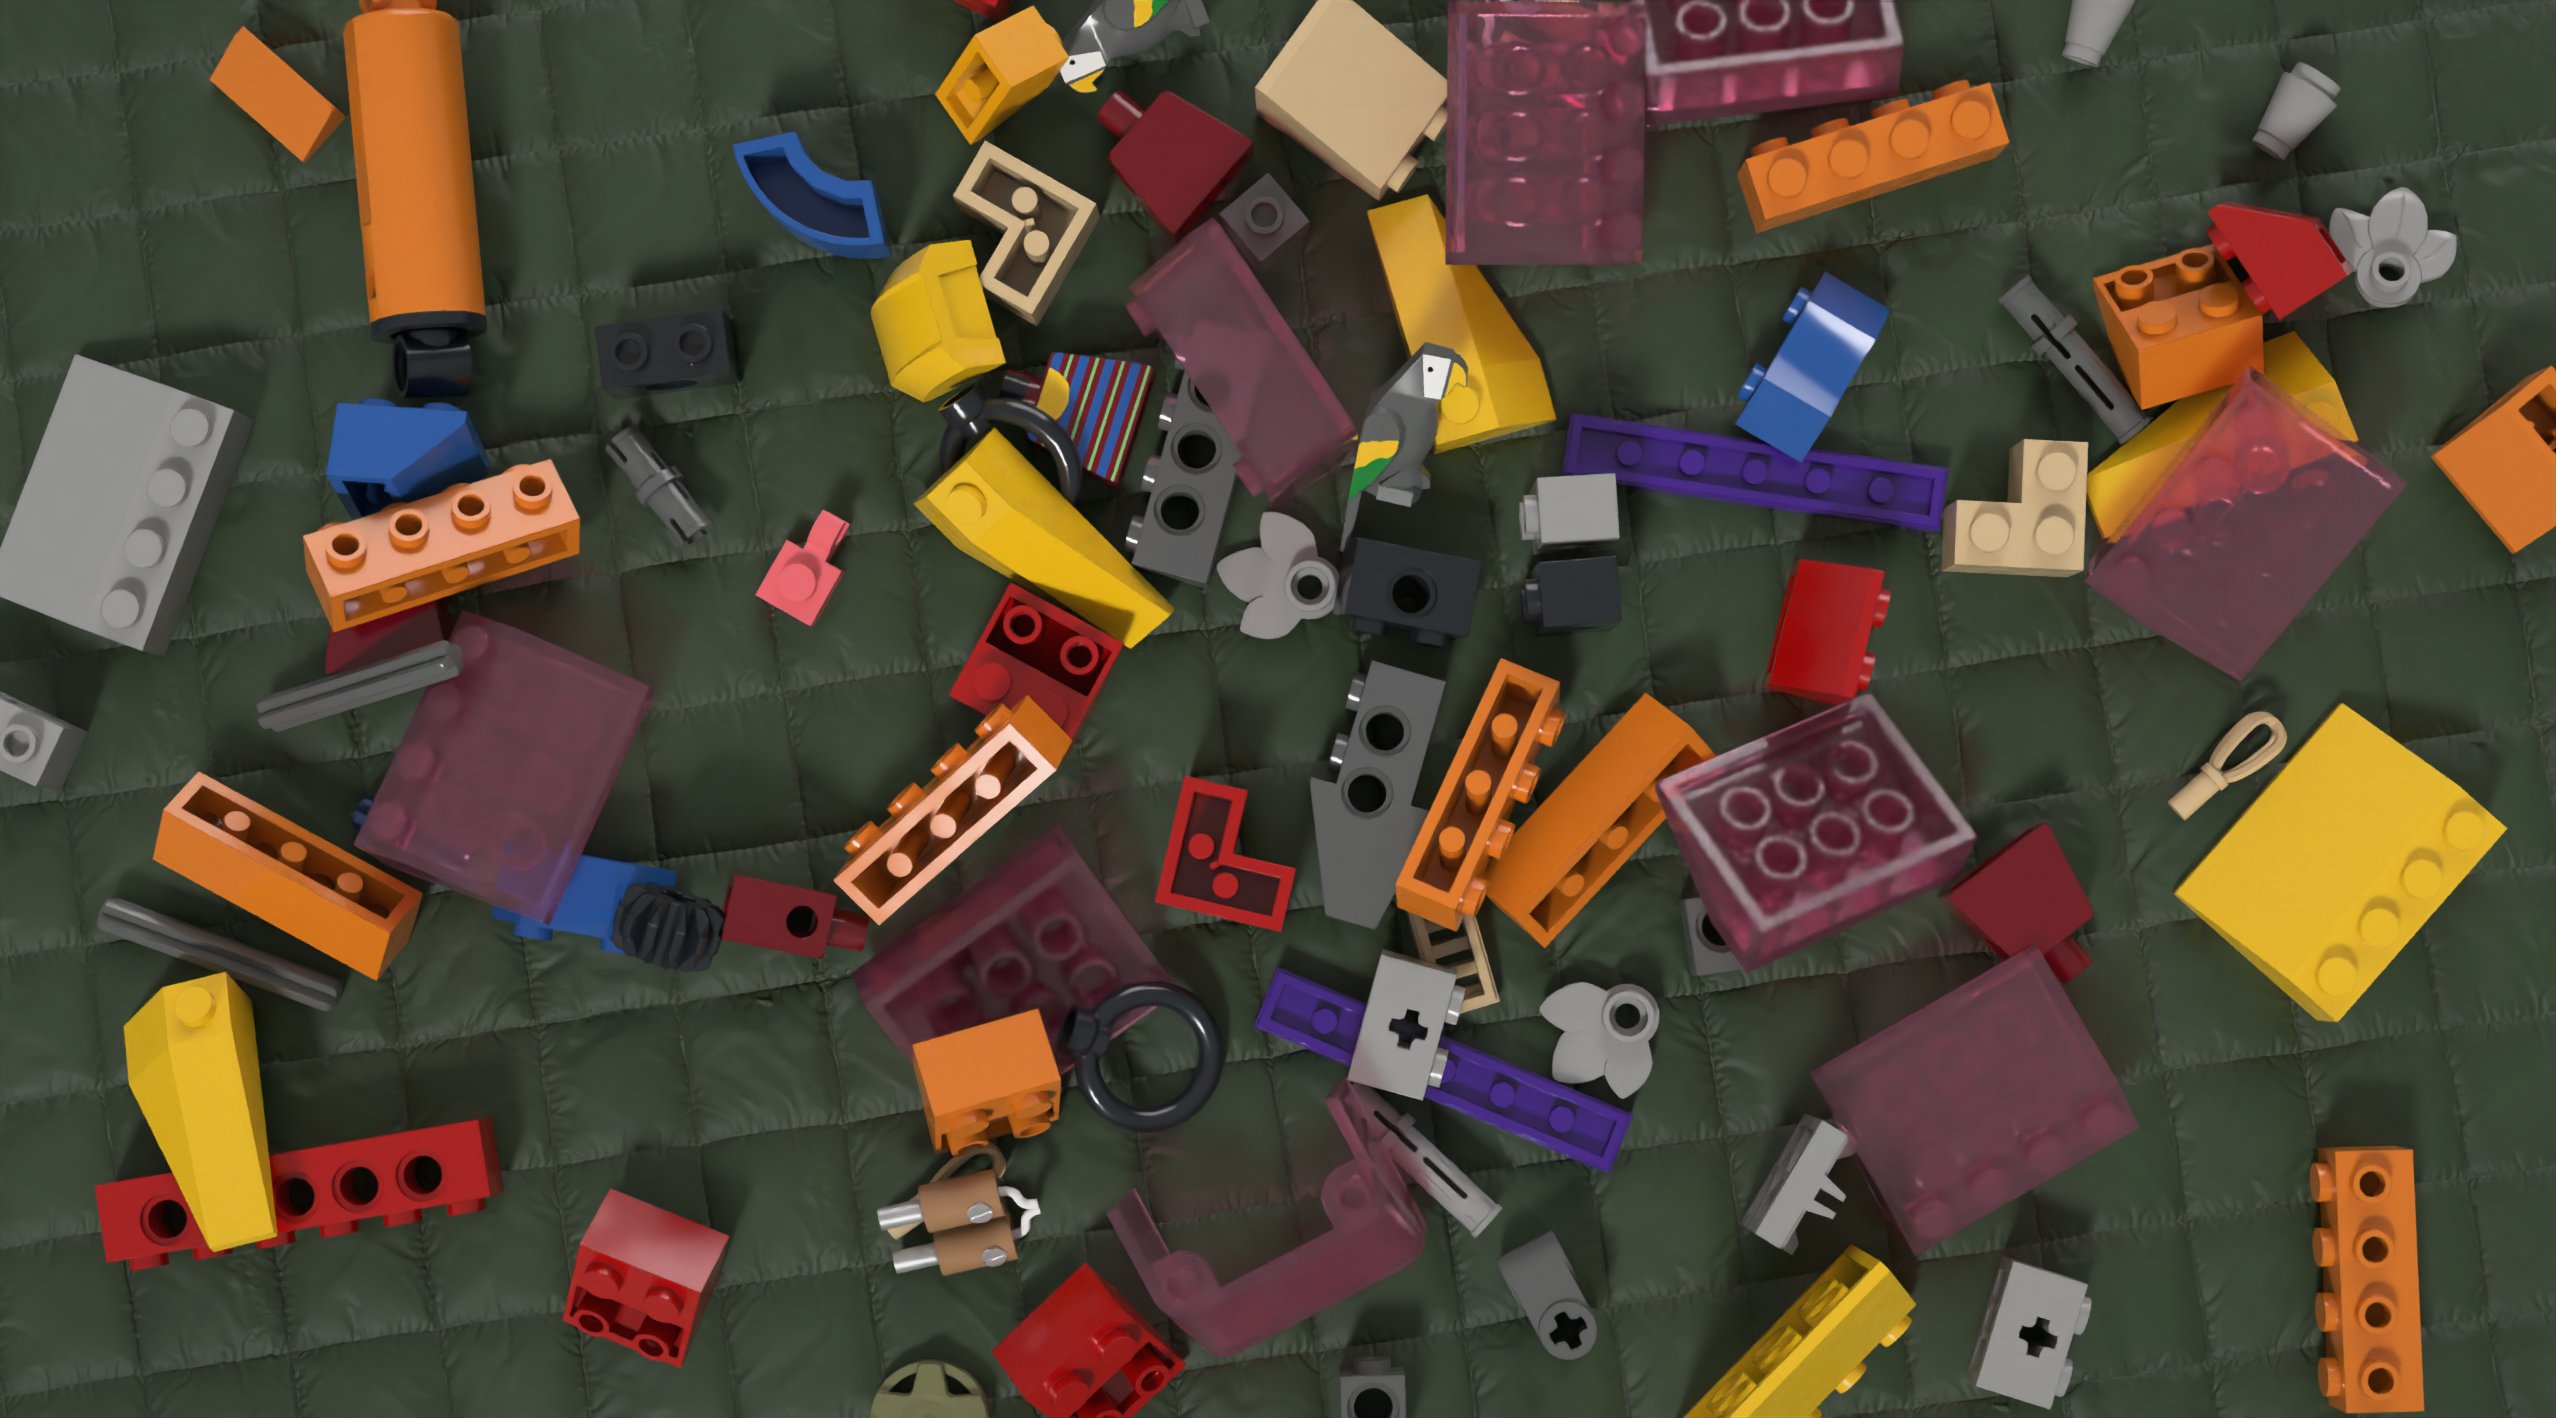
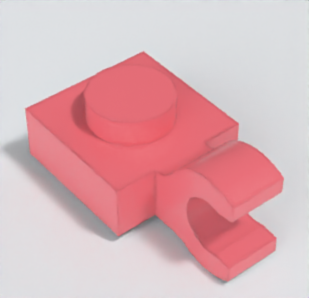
[755,510,851,627]

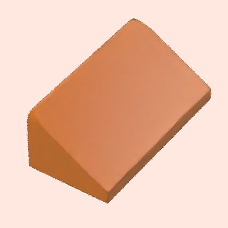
[209,26,346,163]

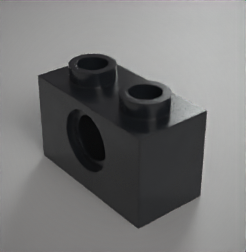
[595,309,741,400]
[1332,537,1482,649]
[1520,556,1622,637]

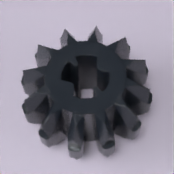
[611,882,725,973]

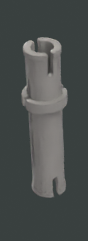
[1334,1082,1503,1238]

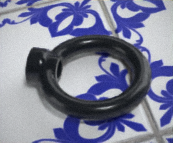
[938,381,1084,509]
[1057,981,1224,1133]

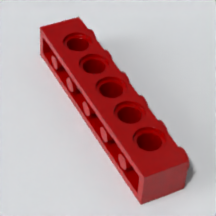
[95,1116,504,1271]

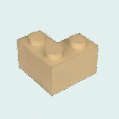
[953,141,1100,326]
[1941,439,2088,577]

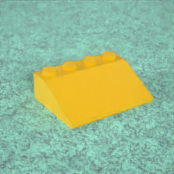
[2173,703,2507,1022]
[1683,1244,1917,1418]

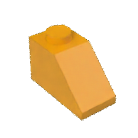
[935,5,1069,145]

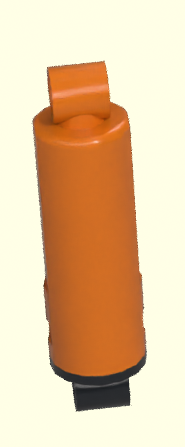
[343,0,487,398]

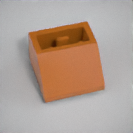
[2093,244,2264,410]
[2430,365,2556,554]
[912,1009,1061,1157]

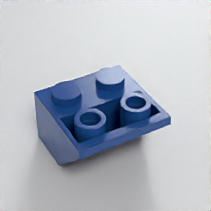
[326,398,490,520]

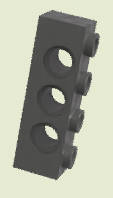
[1124,317,1274,589]

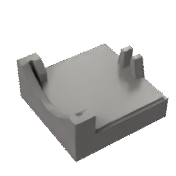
[1740,1114,1858,1255]

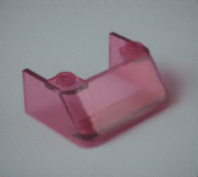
[1124,218,1359,511]
[1107,1077,1427,1357]

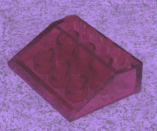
[1445,0,1647,265]
[1626,0,1904,126]
[2085,366,2407,682]
[353,610,655,925]
[1655,692,1978,973]
[851,824,1176,1077]
[1809,945,2139,1256]

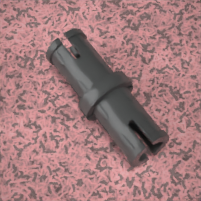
[605,425,715,549]

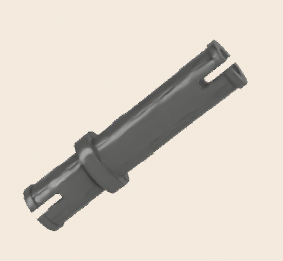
[1997,273,2153,445]

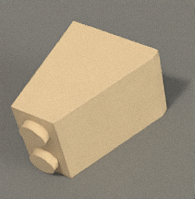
[1255,0,1456,201]

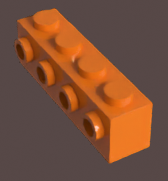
[1737,80,2010,234]
[303,459,580,633]
[1395,658,1566,932]
[1482,693,1720,948]
[833,695,1073,925]
[153,771,423,981]
[2310,1146,2424,1413]

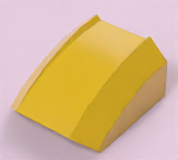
[871,240,1006,403]

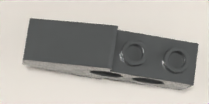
[1310,661,1446,930]

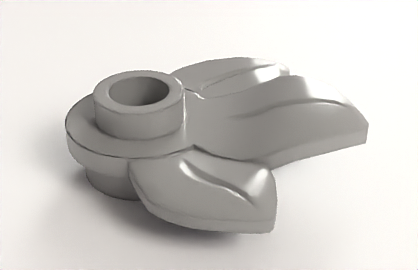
[2328,187,2457,308]
[1217,512,1339,640]
[1539,982,1660,1099]

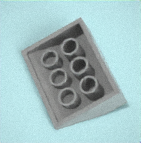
[0,354,255,656]

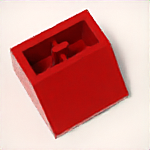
[2206,201,2354,320]
[1762,559,1891,706]
[949,582,1124,760]
[562,1188,730,1369]
[991,1262,1186,1418]

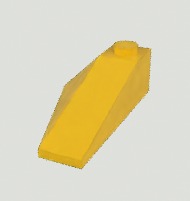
[1367,194,1557,454]
[2086,331,2359,540]
[913,427,1175,649]
[124,972,278,1252]

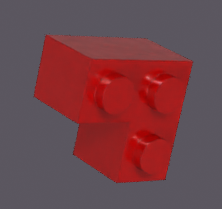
[1155,776,1296,932]

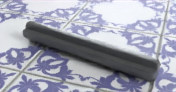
[256,640,464,732]
[97,898,344,1011]

